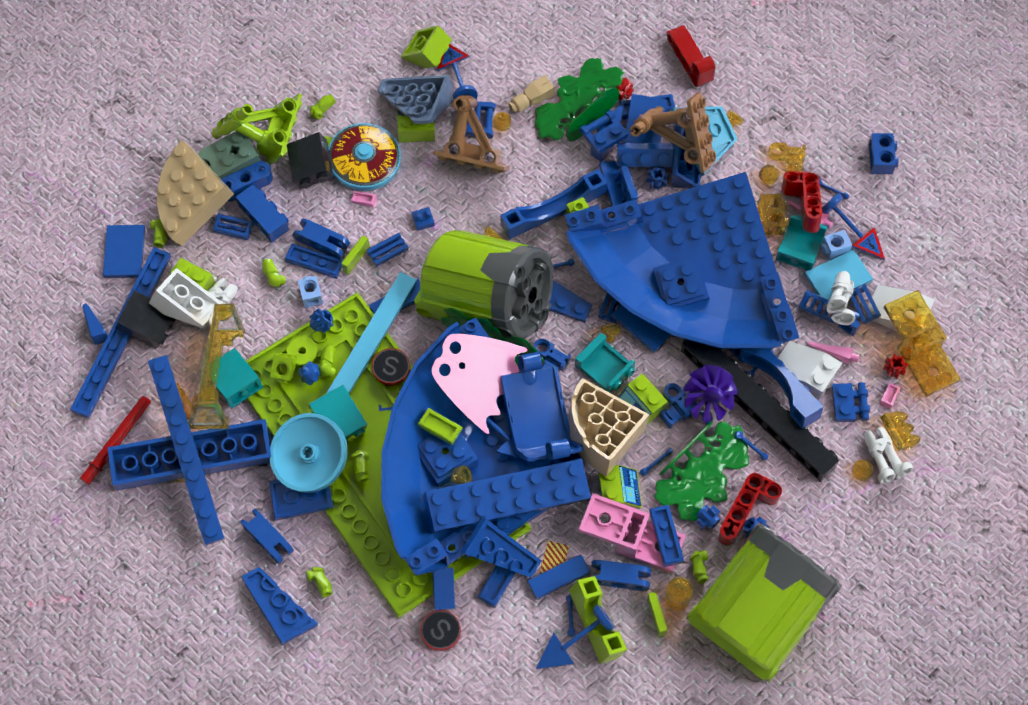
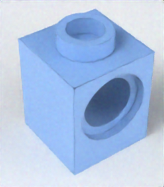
[821,230,852,260]
[298,276,323,308]

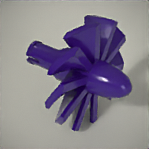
[683,365,737,422]

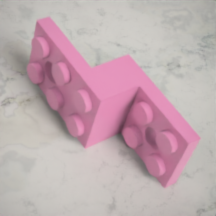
[579,493,686,573]

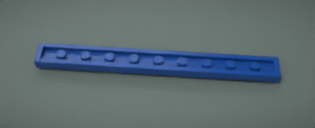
[70,247,172,418]
[148,355,225,546]

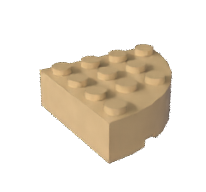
[157,140,234,246]
[568,378,649,476]

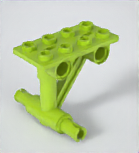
[211,93,302,165]

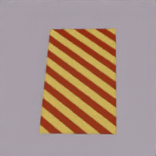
[539,541,569,575]

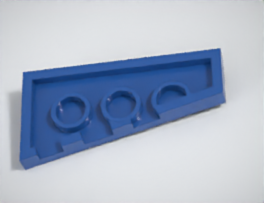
[528,280,592,323]
[461,517,542,578]
[242,567,318,645]

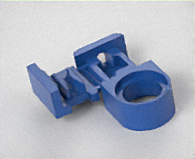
[533,339,571,371]
[659,383,693,429]

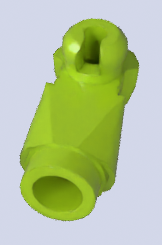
[309,94,336,120]
[150,218,167,248]
[262,259,286,287]
[318,345,336,378]
[350,450,370,483]
[689,550,709,584]
[306,567,333,598]

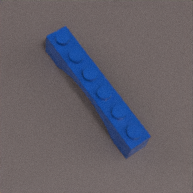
[500,169,608,240]
[729,349,824,429]

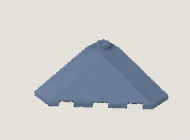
[378,75,454,124]

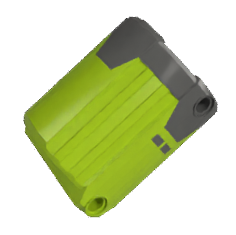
[414,230,554,339]
[686,523,842,683]

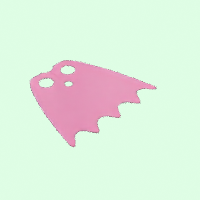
[432,334,528,434]

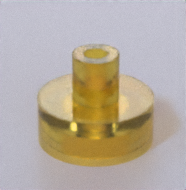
[726,110,744,128]
[493,112,511,131]
[759,165,779,185]
[601,325,620,342]
[852,460,873,481]
[451,465,472,485]

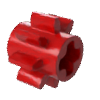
[615,78,634,100]
[883,354,908,379]

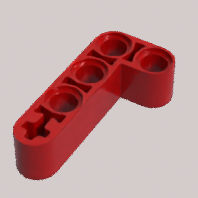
[666,25,716,87]
[781,171,823,233]
[718,473,782,546]

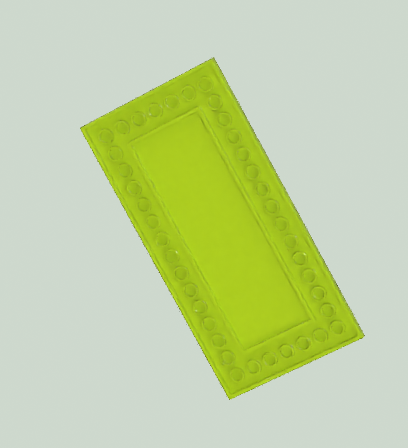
[246,292,532,618]

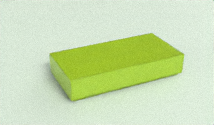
[342,236,370,275]
[418,408,463,445]
[647,592,667,638]

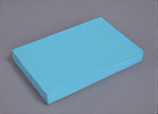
[805,249,873,305]

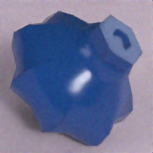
[298,361,320,386]

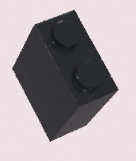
[287,132,334,189]
[115,290,176,348]

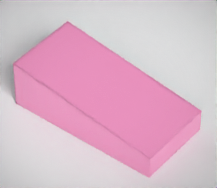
[351,191,377,208]
[880,382,901,409]

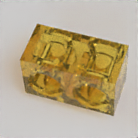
[758,193,789,236]

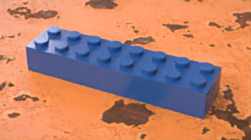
[107,419,271,491]
[423,459,591,534]

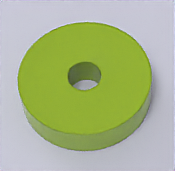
[287,337,318,368]

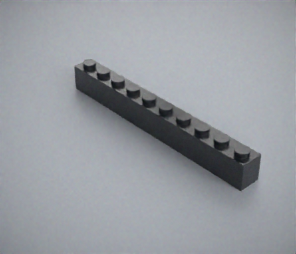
[681,340,839,482]

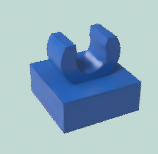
[412,207,435,231]
[838,311,861,337]

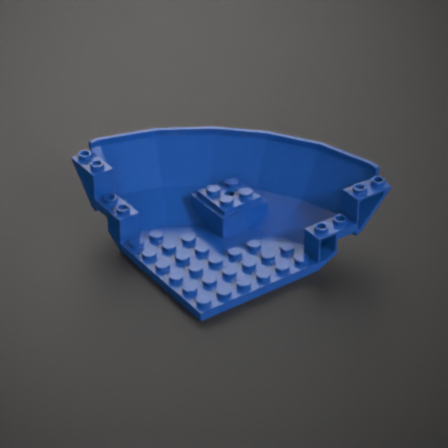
[565,172,799,349]
[381,318,566,576]

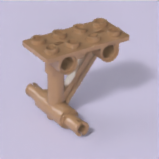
[629,92,716,173]
[433,95,510,173]

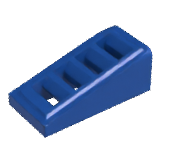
[798,290,834,323]
[82,303,108,345]

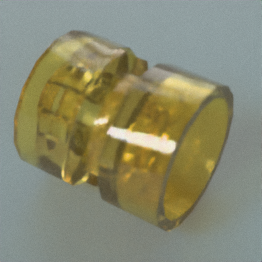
[664,577,693,611]

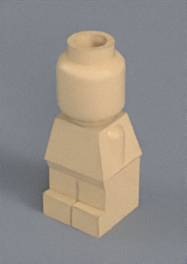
[508,75,555,113]

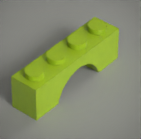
[569,576,627,664]

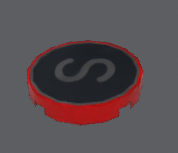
[372,348,410,386]
[420,610,461,651]

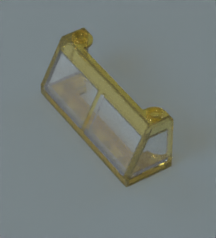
[188,304,245,429]

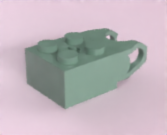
[198,131,262,179]

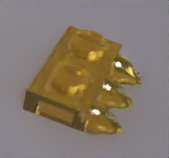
[880,411,921,451]

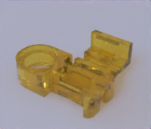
[768,142,806,173]

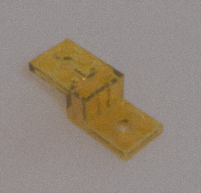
[883,290,961,397]

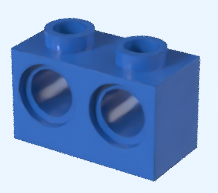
[868,133,899,174]

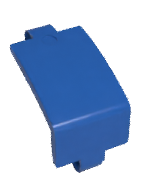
[500,352,583,462]

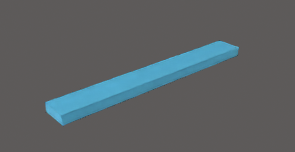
[326,272,417,395]

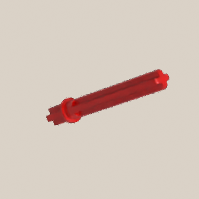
[80,396,151,485]

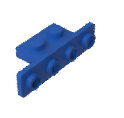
[599,161,638,215]

